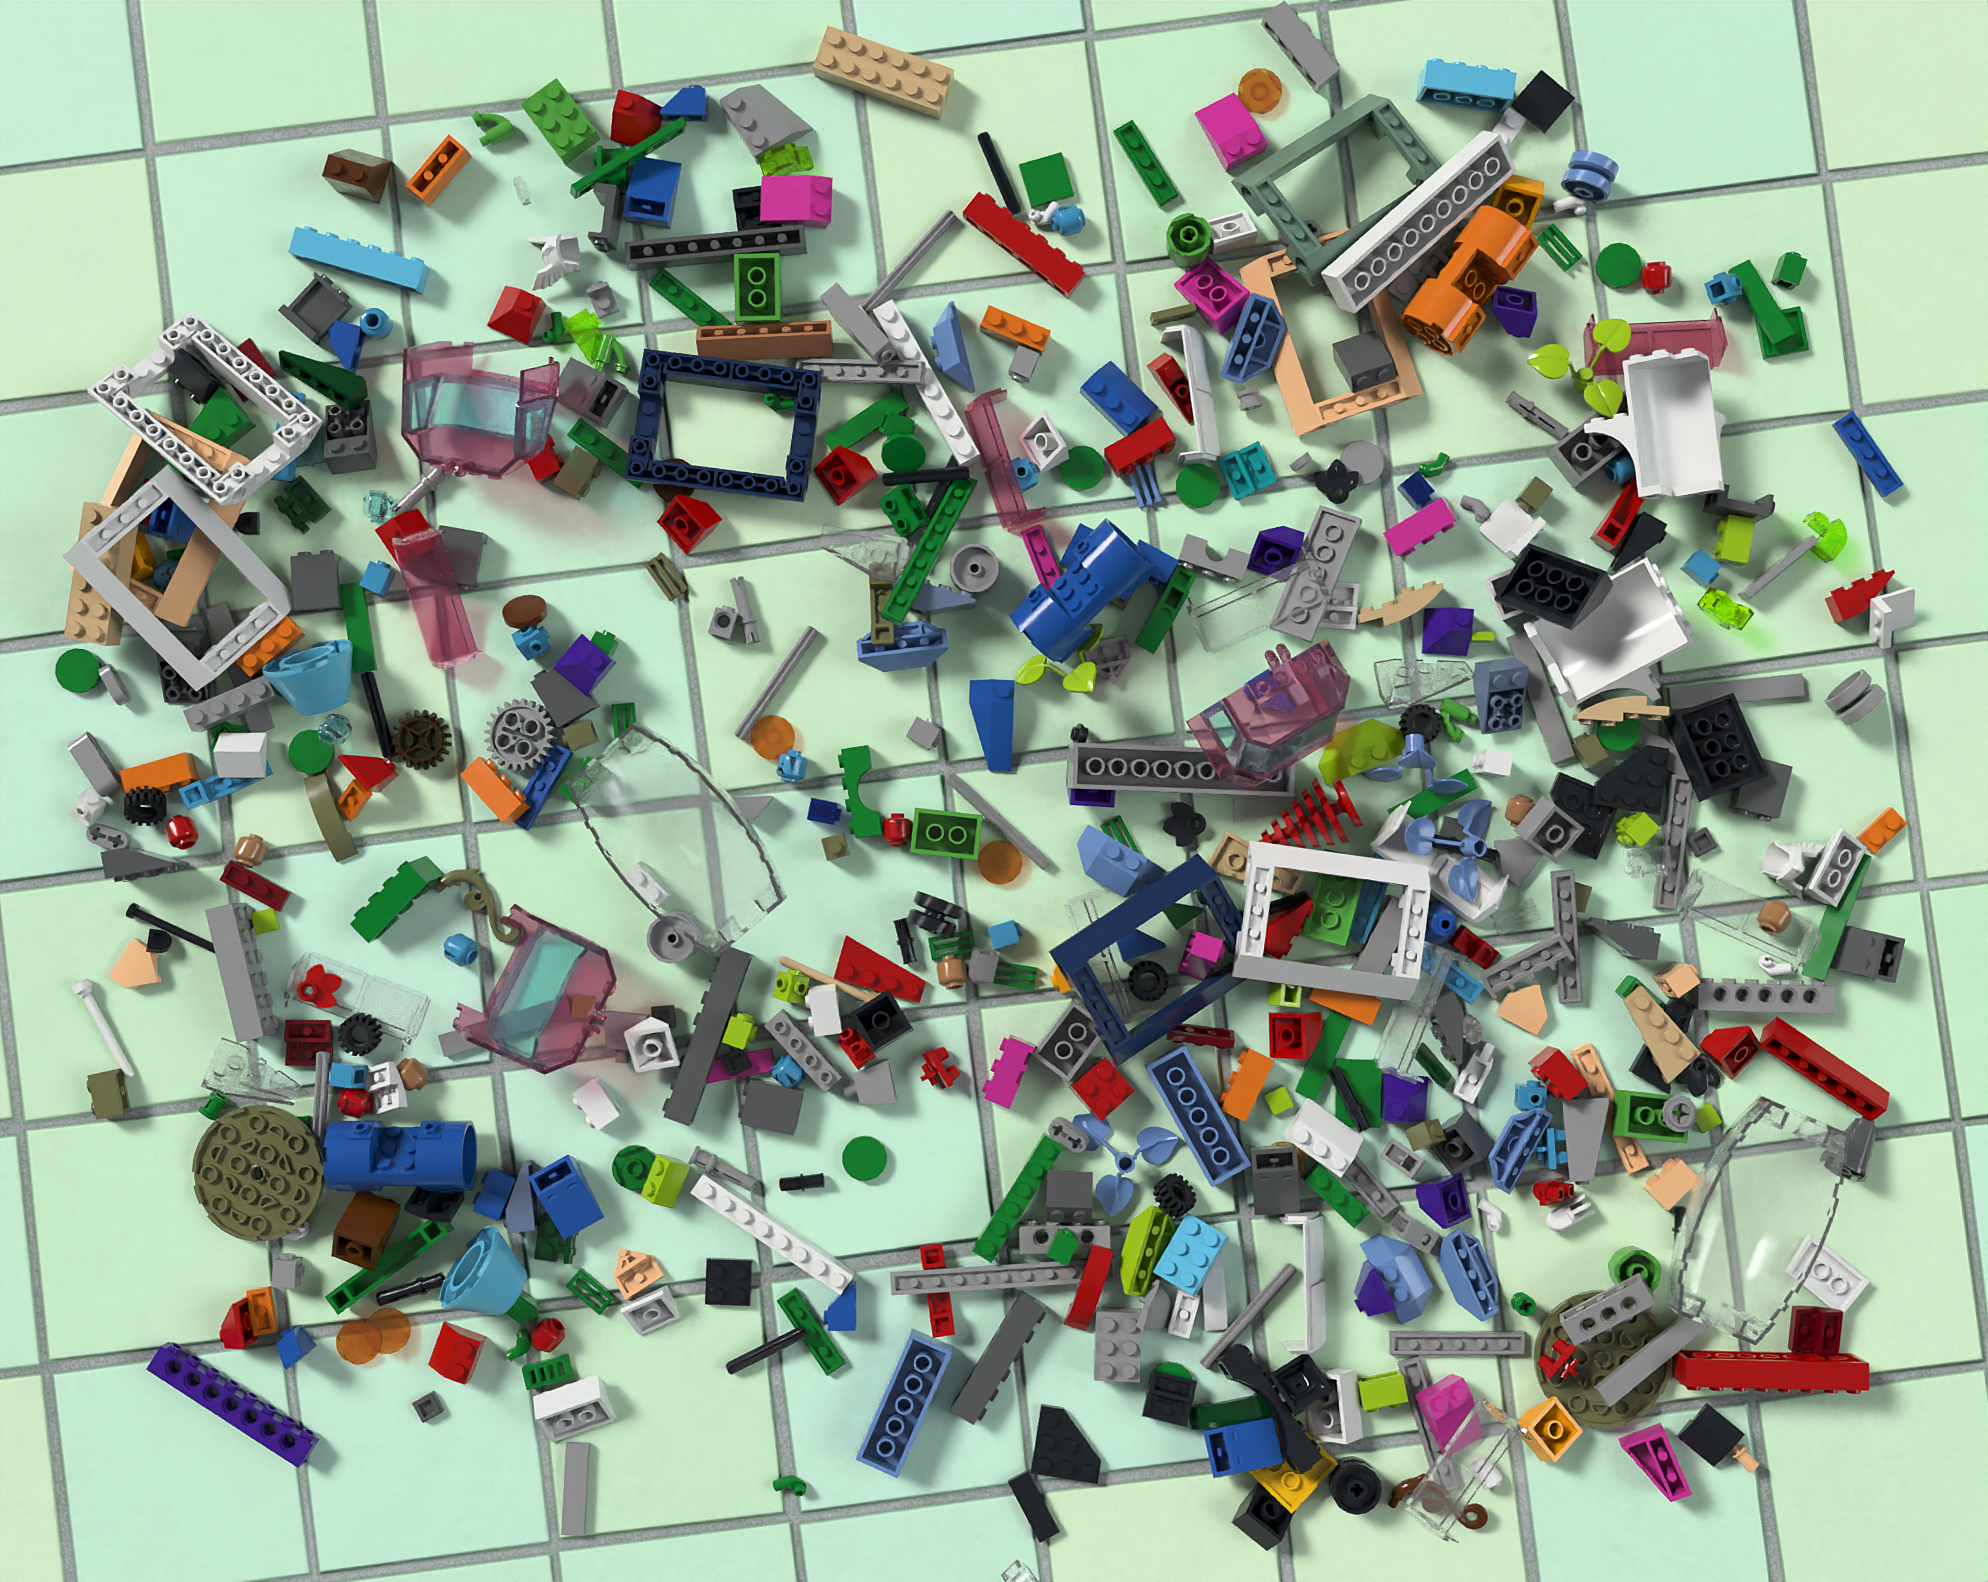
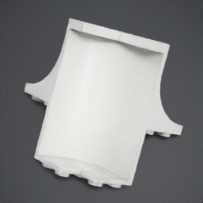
[1584,348,1726,500]
[1523,557,1694,708]

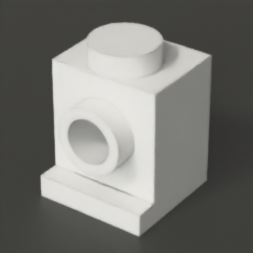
[68,788,107,829]

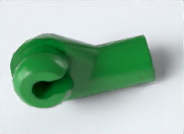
[543,312,565,344]
[764,393,795,412]
[506,1329,532,1362]
[772,1475,806,1497]

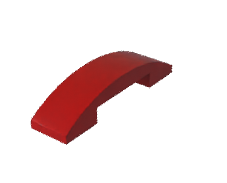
[920,1243,955,1338]
[1064,1244,1113,1331]

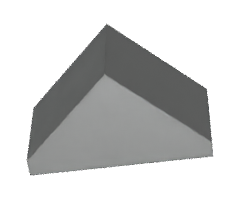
[726,795,773,824]
[1380,1138,1426,1180]

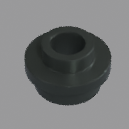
[1070,723,1088,743]

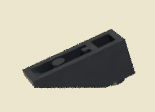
[1607,511,1668,575]

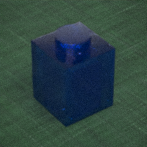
[1397,471,1435,509]
[807,798,842,825]

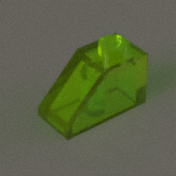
[563,308,602,364]

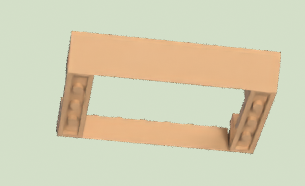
[1239,227,1423,438]
[69,408,252,627]

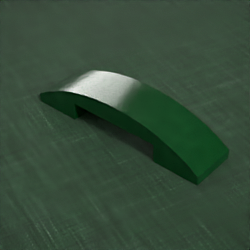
[1189,1393,1273,1430]

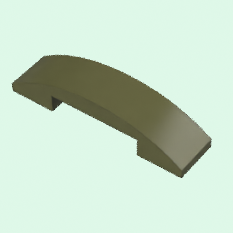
[869,564,894,646]
[304,771,359,862]

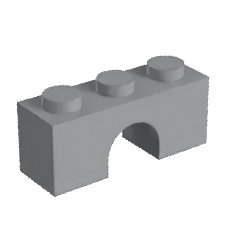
[1177,534,1251,585]

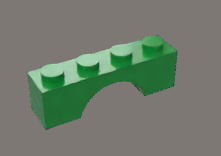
[838,745,883,838]

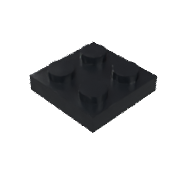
[705,1258,753,1306]

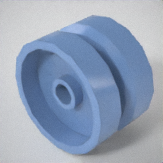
[1561,150,1619,202]

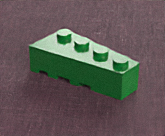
[164,387,256,482]
[350,856,445,943]

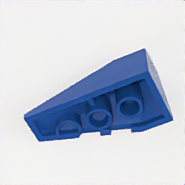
[969,679,1015,771]

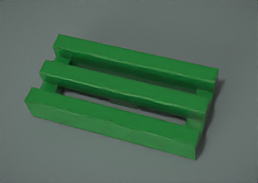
[1536,223,1583,272]
[612,702,639,749]
[1100,816,1140,854]
[928,930,975,960]
[993,961,1038,990]
[566,1268,616,1315]

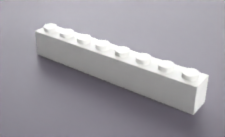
[873,299,980,467]
[690,1172,855,1295]

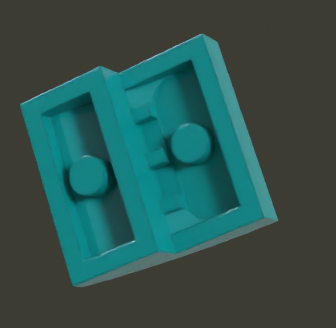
[1217,441,1278,501]

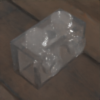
[1623,846,1673,878]

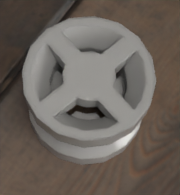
[1236,388,1262,411]

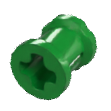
[199,1091,229,1121]
[1511,1292,1536,1316]

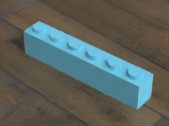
[288,226,430,295]

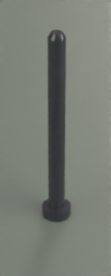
[126,902,215,954]

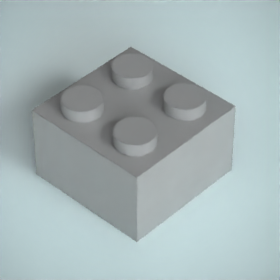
[1514,796,1585,864]

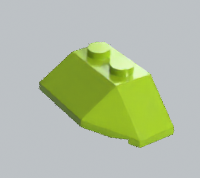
[1318,718,1405,786]
[1118,1205,1176,1297]

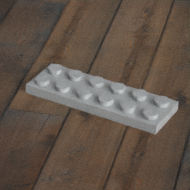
[1269,505,1362,643]

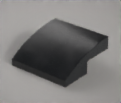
[1511,69,1575,134]
[732,186,782,231]
[404,1186,465,1223]
[1141,1370,1197,1427]
[1676,1403,1745,1467]

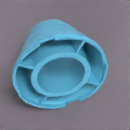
[262,639,353,716]
[439,1225,527,1315]

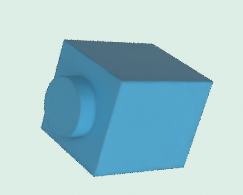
[1680,549,1722,586]
[359,560,396,597]
[987,920,1023,950]
[330,1062,368,1088]

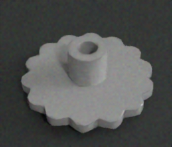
[1463,1015,1483,1045]

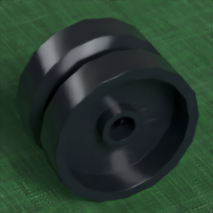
[907,891,963,937]
[1327,1456,1382,1515]

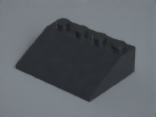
[1494,543,1614,630]
[1664,693,1770,802]

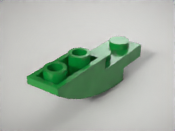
[1134,564,1197,654]

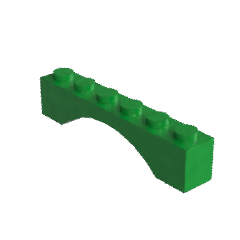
[972,1132,1064,1263]
[325,1220,455,1315]

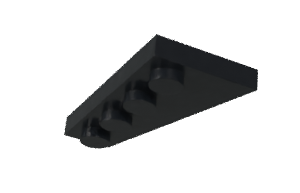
[1628,997,1695,1094]

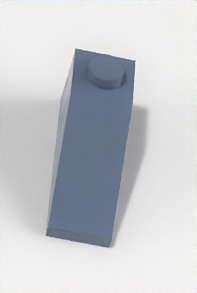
[503,1160,539,1233]

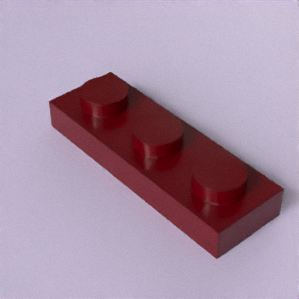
[219,860,292,912]
[1166,1023,1235,1049]

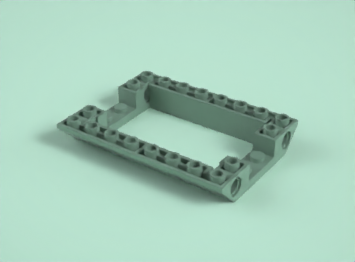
[1231,94,1442,287]

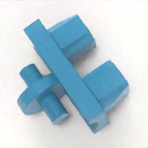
[1534,1126,1568,1170]

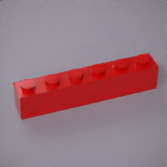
[963,191,1085,299]
[1759,1017,1890,1122]

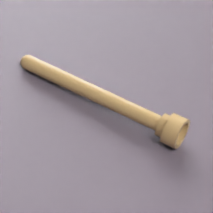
[780,956,880,1004]

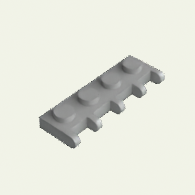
[1479,932,1575,1000]

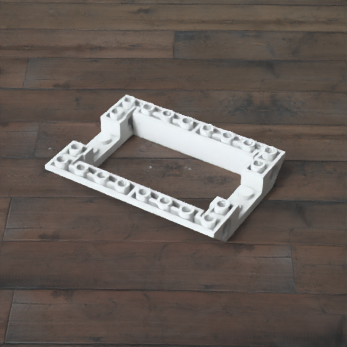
[87,311,323,506]
[62,464,293,691]
[1232,841,1431,1001]

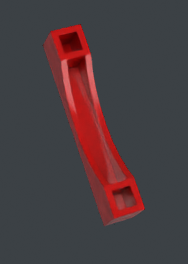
[1590,476,1645,551]

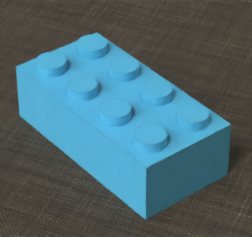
[1415,58,1517,114]

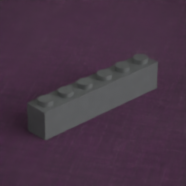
[950,1290,1046,1425]

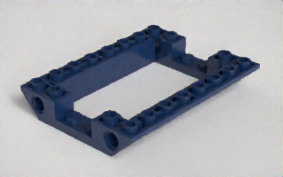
[624,349,822,503]
[1049,854,1248,1066]

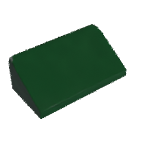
[1411,1042,1451,1088]

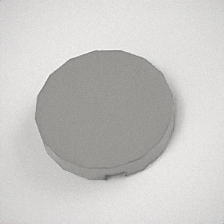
[1339,440,1384,485]

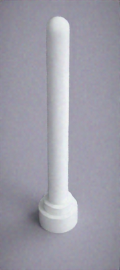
[71,978,134,1078]

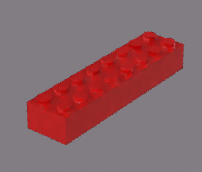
[1672,1350,1869,1394]

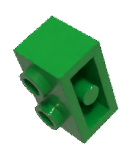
[878,483,931,539]

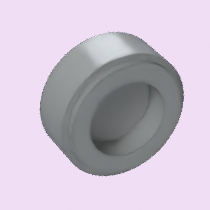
[1289,452,1312,472]

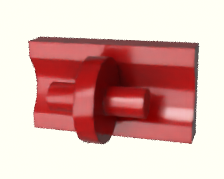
[837,1027,876,1070]
[920,1047,960,1089]
[1533,1178,1574,1206]
[1537,1338,1579,1379]

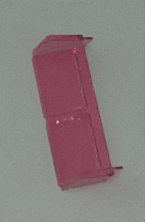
[1583,308,1728,376]
[964,388,1046,532]
[392,528,483,669]

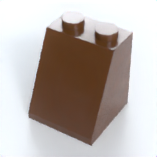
[322,148,392,204]
[331,1191,400,1272]

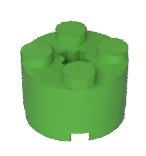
[1166,213,1212,267]
[1608,1246,1661,1292]

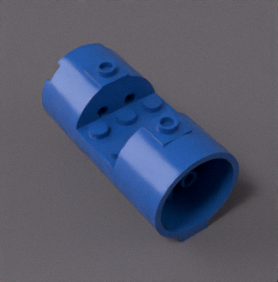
[1009,518,1157,664]
[323,1121,477,1191]

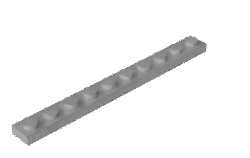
[890,1257,1117,1295]

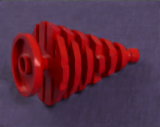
[1257,777,1363,848]

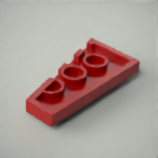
[834,935,926,1003]

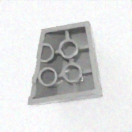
[720,84,814,164]

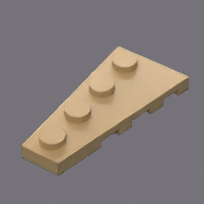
[1207,830,1305,895]
[1623,986,1701,1084]

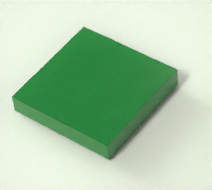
[1019,152,1074,209]
[1754,306,1809,359]

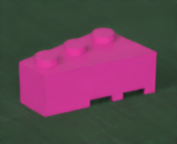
[1383,497,1459,557]
[1177,930,1225,981]
[982,1034,1035,1109]
[1618,1423,1692,1502]

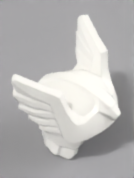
[527,235,581,291]
[1761,840,1825,899]

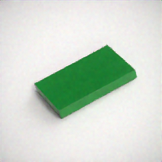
[1335,1059,1381,1128]

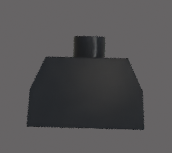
[1269,1354,1333,1417]

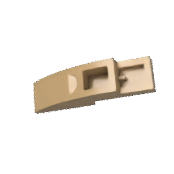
[1356,581,1444,628]
[1572,696,1669,727]

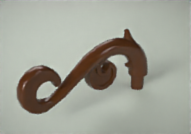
[1388,1473,1488,1530]

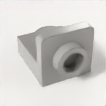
[586,281,620,319]

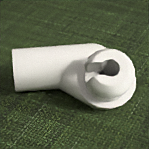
[1553,196,1586,215]
[1029,201,1061,226]
[1758,954,1792,976]
[1477,1198,1502,1232]

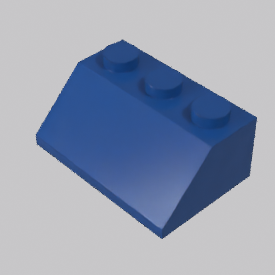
[1079,361,1158,437]

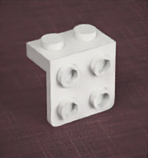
[1479,498,1546,559]
[1869,587,1915,649]

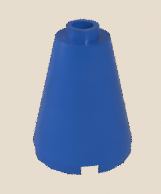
[1424,901,1457,946]

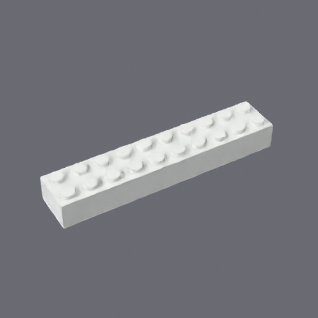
[1321,131,1517,313]

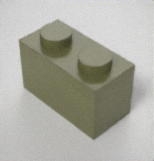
[553,445,602,501]
[86,1068,131,1120]

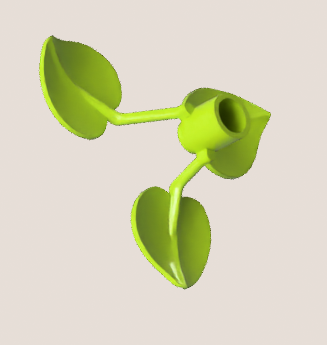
[1527,319,1631,419]
[1015,623,1104,694]

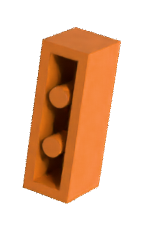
[405,134,472,207]
[980,305,1051,357]
[235,615,306,680]
[119,752,199,793]
[460,757,530,826]
[1306,987,1382,1026]
[1218,1047,1274,1122]

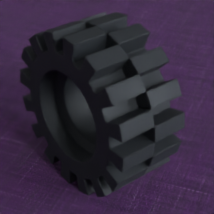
[1399,704,1442,744]
[124,786,167,826]
[1127,961,1169,1002]
[337,1013,383,1056]
[1153,1173,1196,1218]

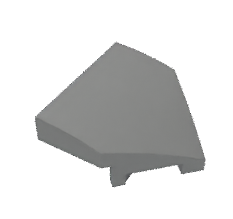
[1084,635,1131,684]
[1494,836,1544,887]
[1136,1279,1172,1330]

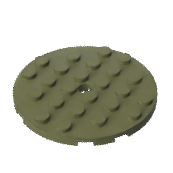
[192,1105,325,1242]
[1534,1290,1671,1428]

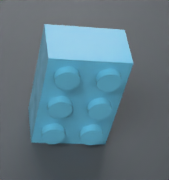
[1153,1213,1229,1298]

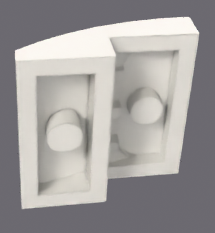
[1319,581,1359,630]
[364,1062,407,1115]

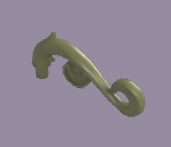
[433,868,522,943]

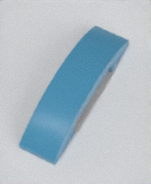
[178,758,273,810]

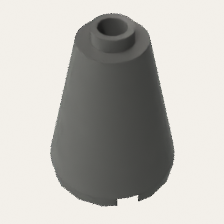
[1821,1116,1877,1182]

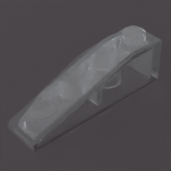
[819,524,914,583]
[1374,659,1474,710]
[201,1038,302,1106]

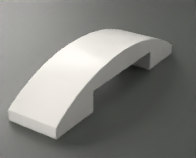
[1202,1252,1228,1331]

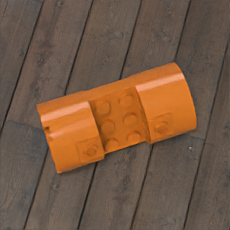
[1399,206,1539,357]

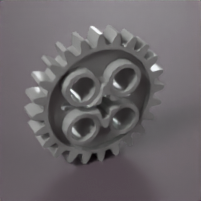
[484,698,557,772]

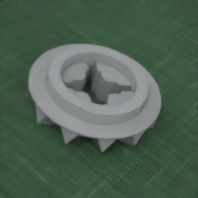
[1661,1095,1697,1132]

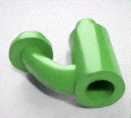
[471,110,516,147]
[594,334,631,375]
[1439,697,1477,744]

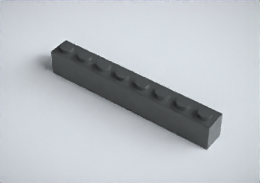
[624,225,808,271]
[662,945,753,1126]

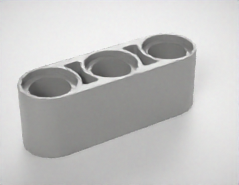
[67,731,123,798]

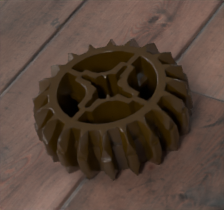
[390,710,452,770]

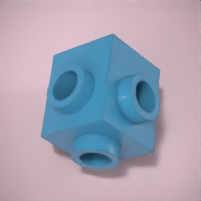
[1704,271,1743,306]
[1004,457,1039,495]
[511,625,550,661]
[1514,1080,1550,1112]

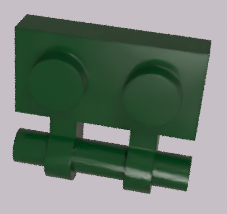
[273,475,332,534]
[534,1213,579,1264]

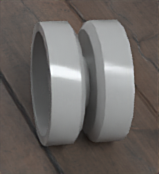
[950,543,999,596]
[1824,669,1886,726]
[647,912,702,964]

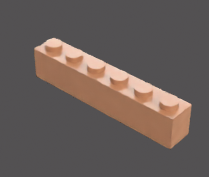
[696,320,833,361]

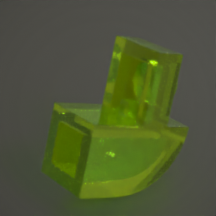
[758,143,814,176]
[1803,511,1847,563]
[1696,587,1755,631]

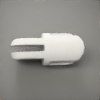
[1545,1193,1596,1232]

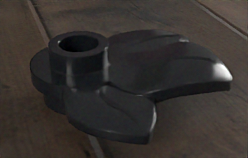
[1314,459,1359,504]
[1161,802,1206,847]
[1676,1054,1721,1097]

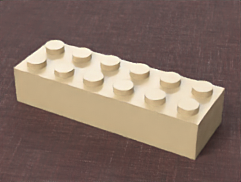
[813,26,954,120]
[64,502,138,646]

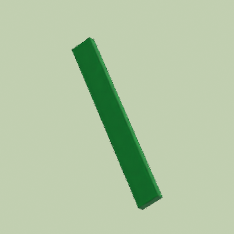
[880,477,978,627]

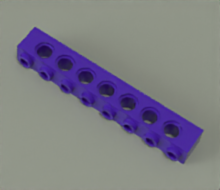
[146,1342,320,1468]

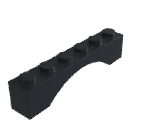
[1214,1343,1323,1474]

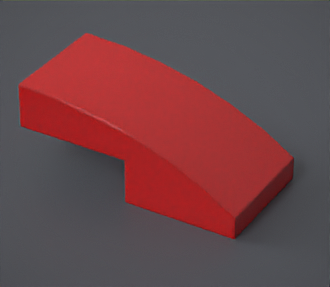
[1448,924,1499,970]

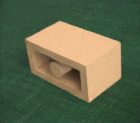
[1652,962,1700,998]
[1643,1157,1701,1211]

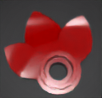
[297,964,342,1008]

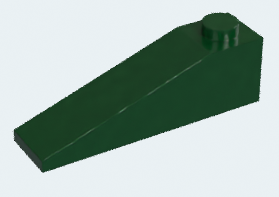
[278,350,368,412]

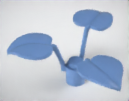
[1362,734,1468,795]
[1404,799,1492,902]
[1073,1113,1179,1216]

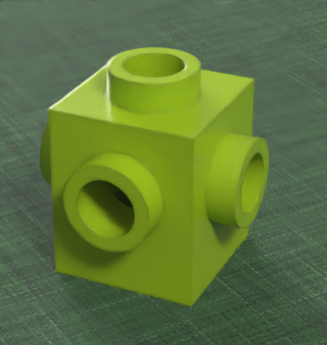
[773,969,810,1004]

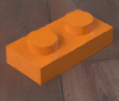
[336,779,373,821]
[1856,807,1907,854]
[246,1286,279,1336]

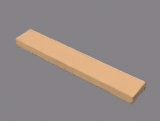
[1569,1042,1650,1175]

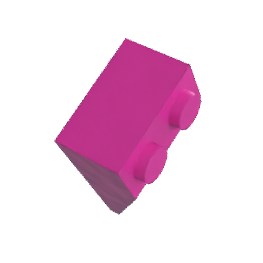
[1195,93,1268,172]
[760,175,833,229]
[1173,256,1250,336]
[1415,1374,1483,1457]

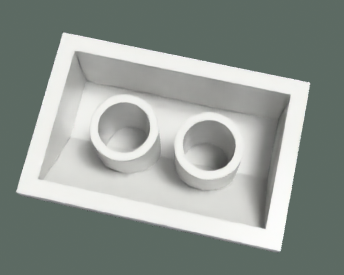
[1803,828,1867,907]
[1282,1098,1364,1178]
[1307,1367,1363,1444]
[533,1375,616,1442]

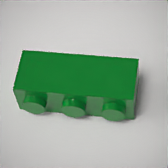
[1301,1162,1370,1228]

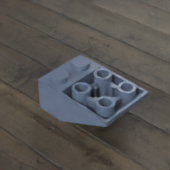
[909,579,976,616]
[1473,657,1529,735]

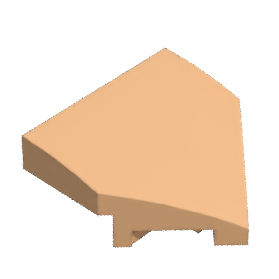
[109,938,161,989]
[1496,982,1548,1036]
[613,1248,666,1300]

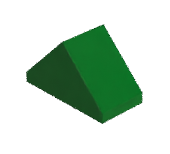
[1162,903,1203,930]

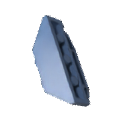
[1220,292,1286,384]
[930,301,975,393]
[857,621,948,672]
[1077,824,1165,897]
[1488,1107,1554,1194]
[1438,1228,1499,1322]
[1360,1234,1433,1325]

